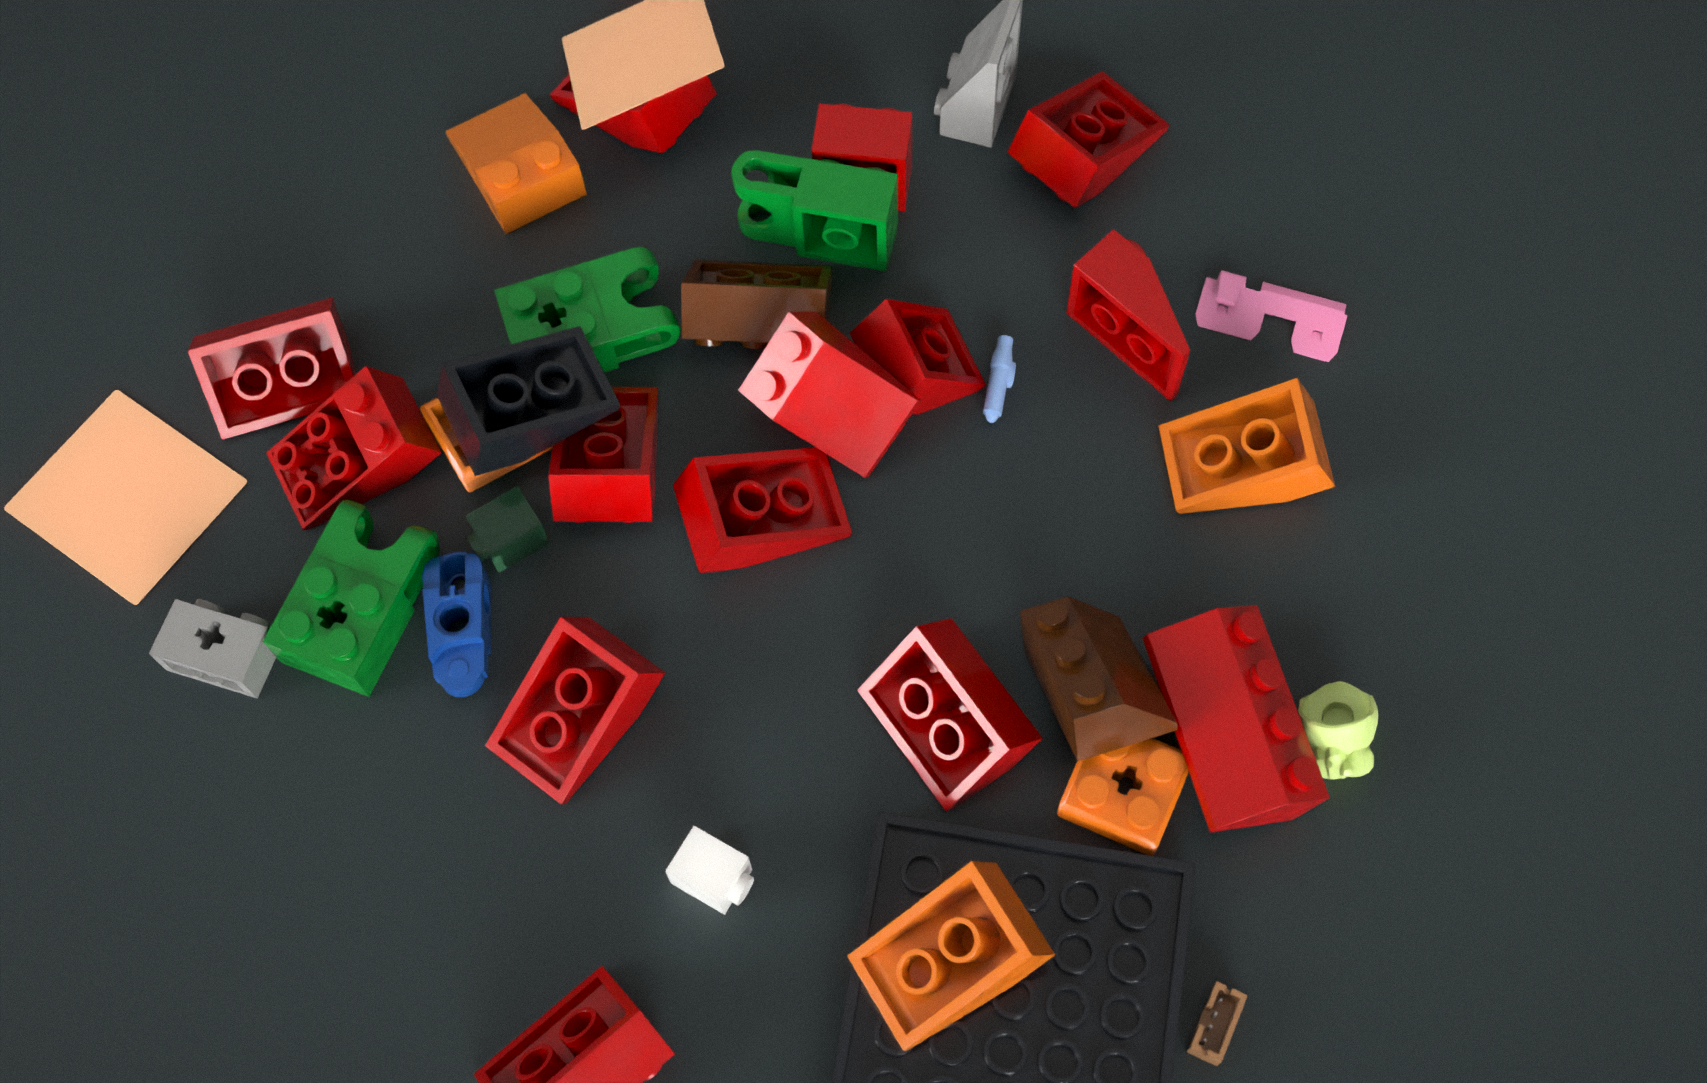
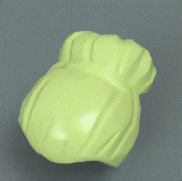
[1298,681,1378,780]

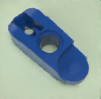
[422,552,491,697]

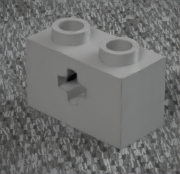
[149,599,276,699]

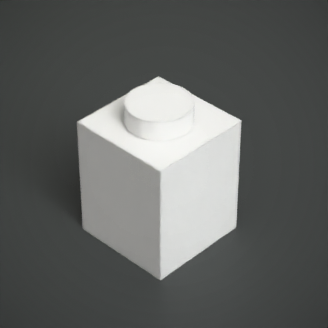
[665,826,754,915]

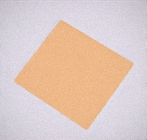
[562,0,725,130]
[4,390,247,605]

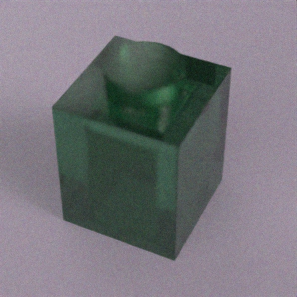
[465,486,550,573]

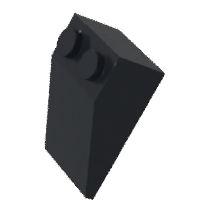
[437,326,620,476]

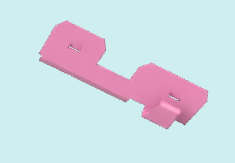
[1195,270,1348,362]

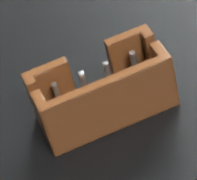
[1187,981,1248,1066]

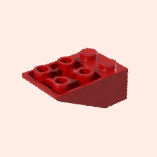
[266,366,442,530]

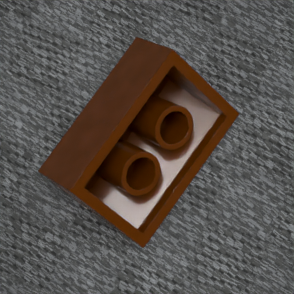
[681,260,833,349]
[1020,596,1178,761]

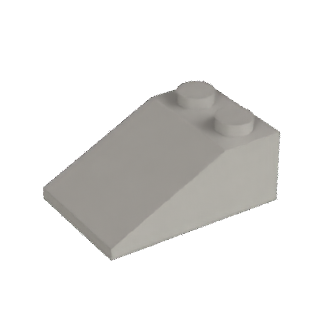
[934,0,1023,148]

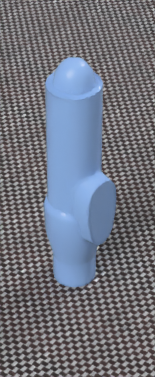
[983,335,1016,423]

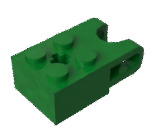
[731,150,898,272]
[494,247,681,373]
[263,500,440,697]

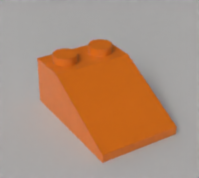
[445,93,587,234]
[1158,378,1335,514]
[847,861,1055,1051]

